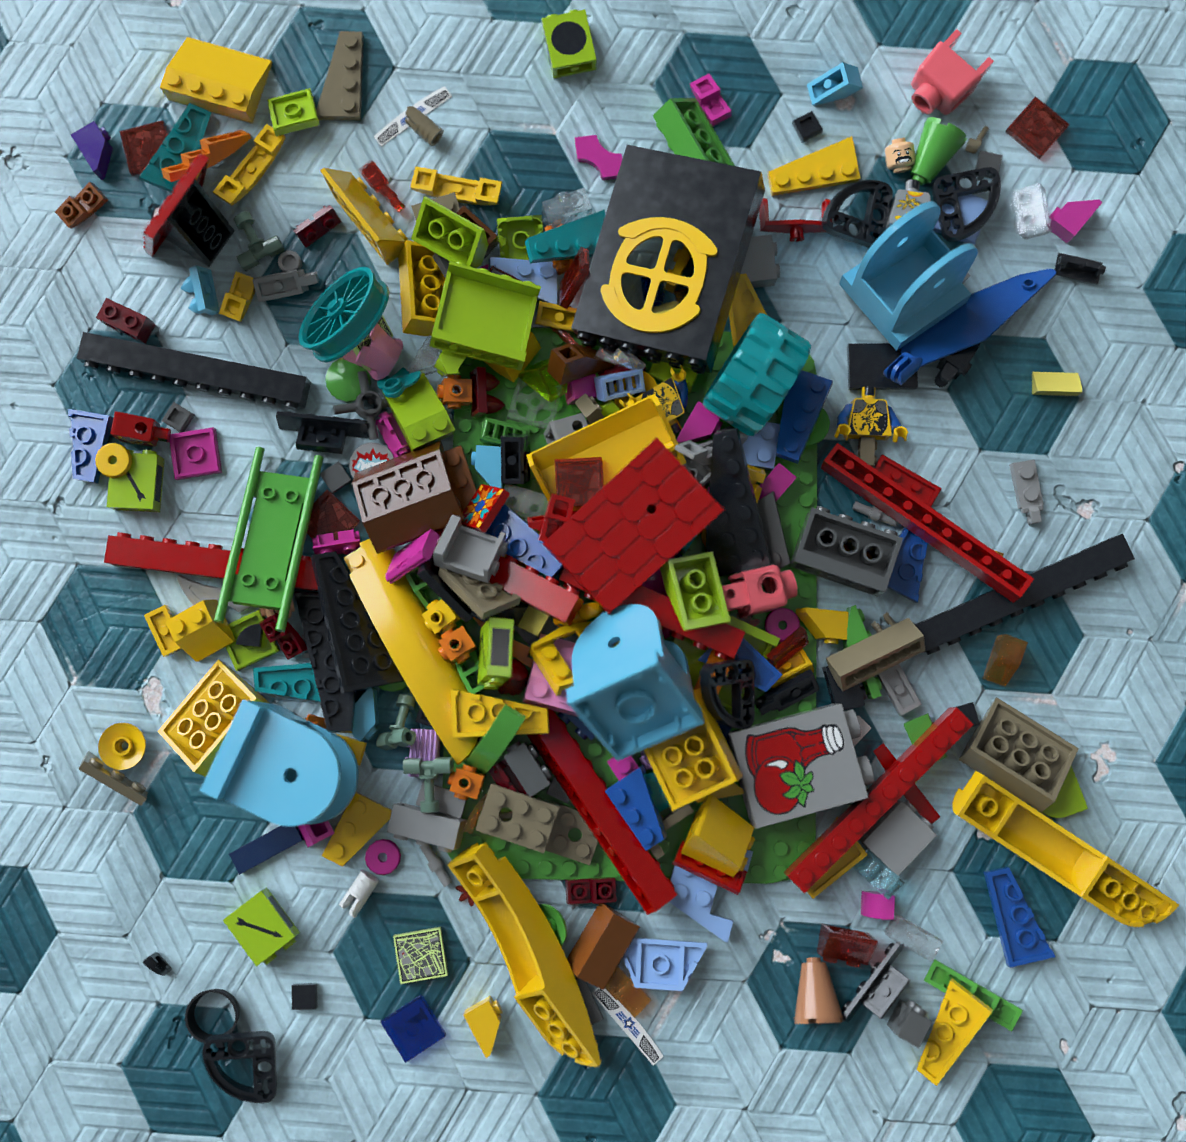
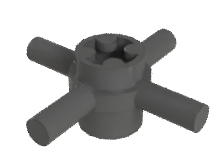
[333,371,389,440]

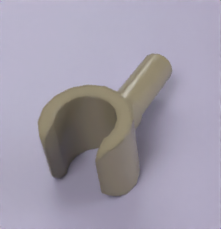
[965,126,989,154]

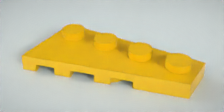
[767,136,860,196]
[450,689,549,738]

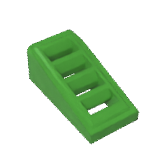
[480,417,530,446]

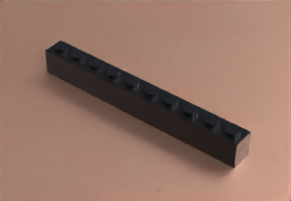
[77,332,311,410]
[915,534,1135,655]

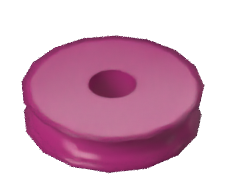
[765,608,800,642]
[365,839,401,875]

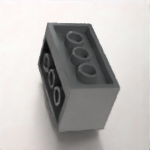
[789,506,903,596]

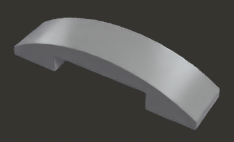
[675,426,748,464]

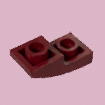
[259,613,307,660]
[565,877,617,905]

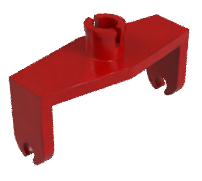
[759,198,832,242]

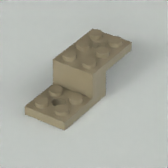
[476,783,598,865]

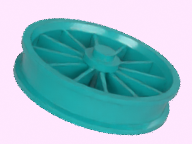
[298,267,389,363]

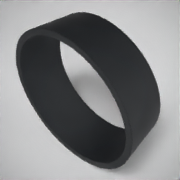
[185,989,240,1043]

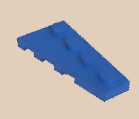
[776,370,833,464]

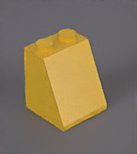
[681,794,755,877]

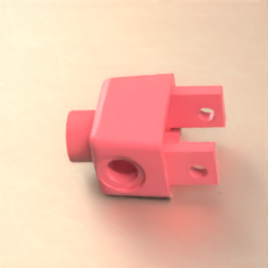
[911,29,994,115]
[722,565,798,618]

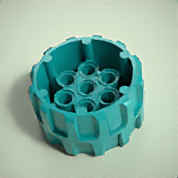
[703,313,811,436]

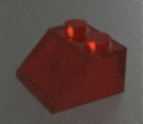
[817,924,878,968]

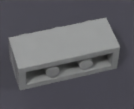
[387,802,467,852]

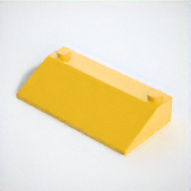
[526,394,687,511]

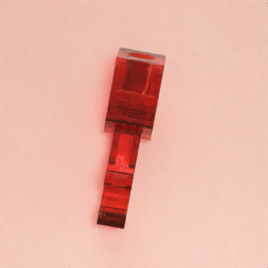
[358,160,406,212]

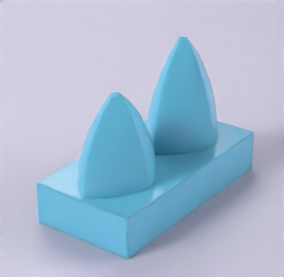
[181,265,220,315]

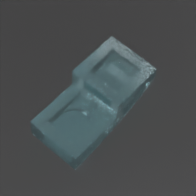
[853,849,904,900]

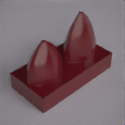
[470,367,505,418]

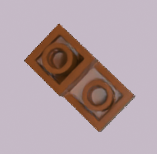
[55,182,108,229]

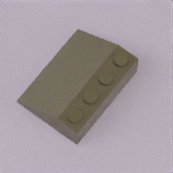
[959,697,1079,812]

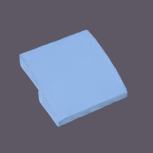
[933,187,987,244]

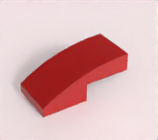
[538,493,575,542]

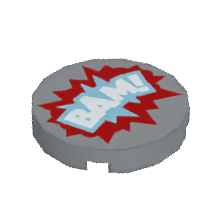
[349,442,393,478]

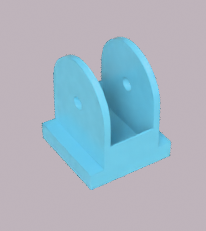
[839,201,978,351]
[567,604,704,761]
[200,699,359,826]

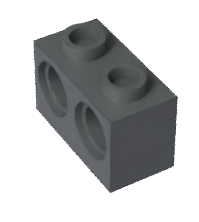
[887,999,932,1048]

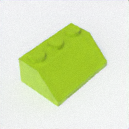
[411,196,488,268]

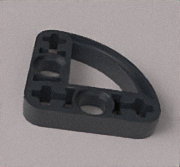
[932,167,1001,242]
[822,180,893,248]
[699,658,755,729]
[202,1031,277,1103]

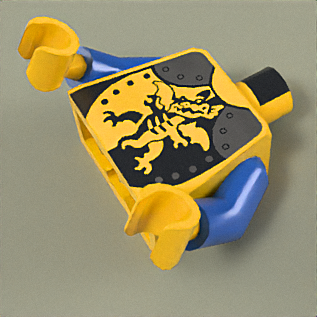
[619,365,688,434]
[834,386,908,443]

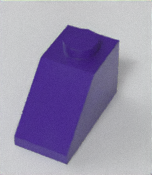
[71,121,113,180]

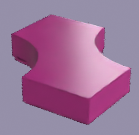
[575,135,622,181]

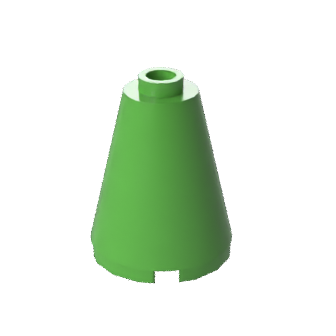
[910,117,967,185]

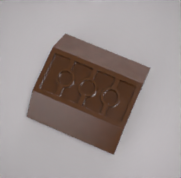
[352,441,465,554]

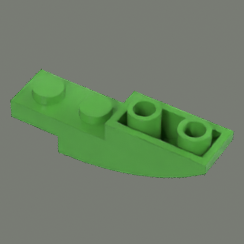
[843,605,882,699]

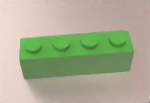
[653,98,735,166]

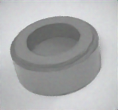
[278,251,302,272]

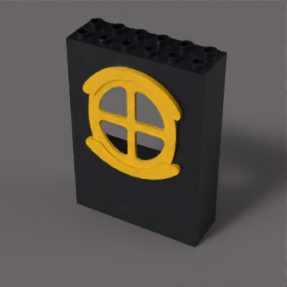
[571,145,765,374]

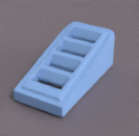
[594,368,646,402]

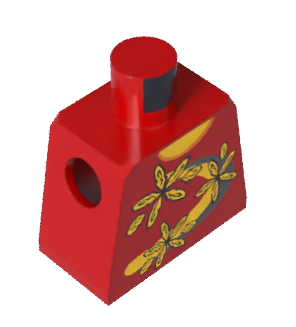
[110,411,171,447]

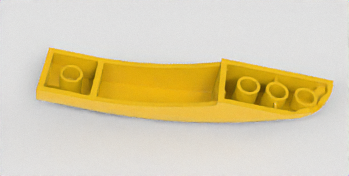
[343,539,479,765]
[952,771,1179,927]
[448,843,601,1067]

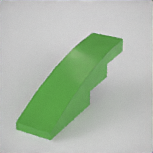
[924,959,1023,1032]

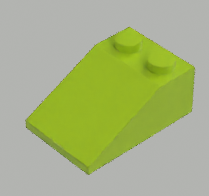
[382,373,455,452]
[660,552,730,631]

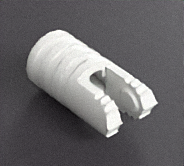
[339,870,379,918]

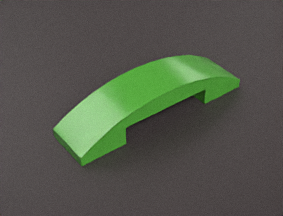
[464,704,526,775]

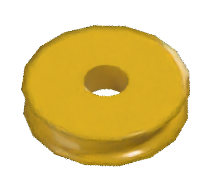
[95,443,132,478]

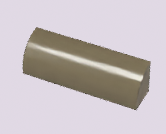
[826,618,925,691]

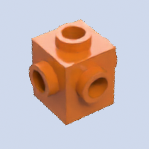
[437,375,472,409]
[438,626,477,664]
[447,764,486,800]

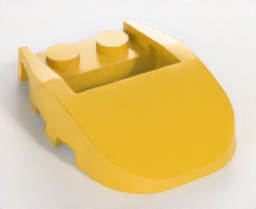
[528,621,620,696]

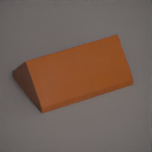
[567,903,640,990]

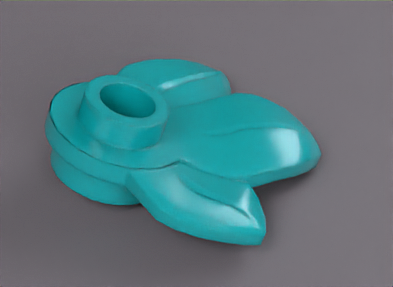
[377,367,421,398]

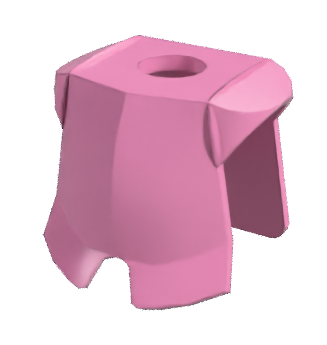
[343,323,403,380]

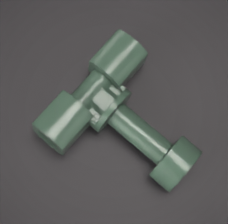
[233,212,285,271]
[376,694,416,751]
[403,757,454,813]

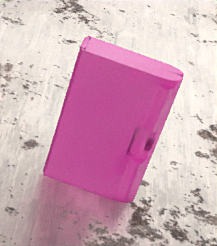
[386,529,440,584]

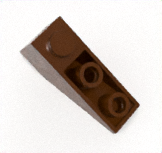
[547,343,615,385]

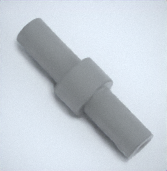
[852,501,897,527]
[420,845,452,887]

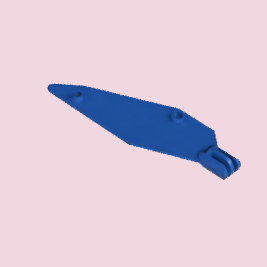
[883,269,1056,385]

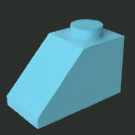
[807,62,863,106]
[471,445,503,489]
[350,688,379,741]

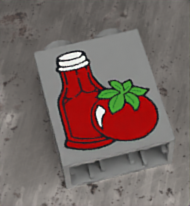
[728,704,874,828]

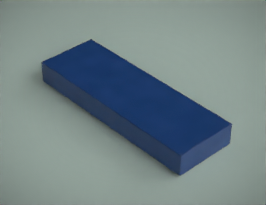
[229,826,304,875]

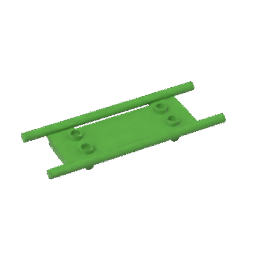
[214,447,323,632]

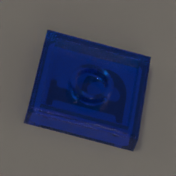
[380,994,447,1063]

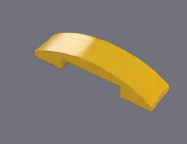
[213,124,286,206]
[410,166,503,205]

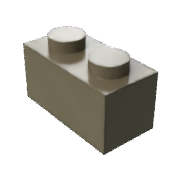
[575,393,604,424]
[857,436,877,467]

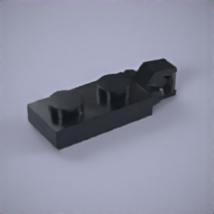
[755,669,819,715]

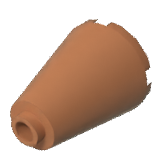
[794,957,843,1024]

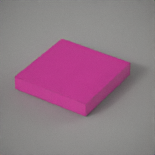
[169,427,222,480]

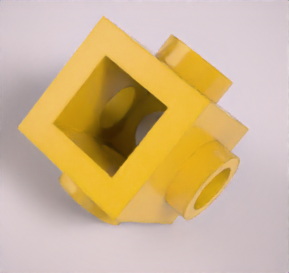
[422,599,461,634]

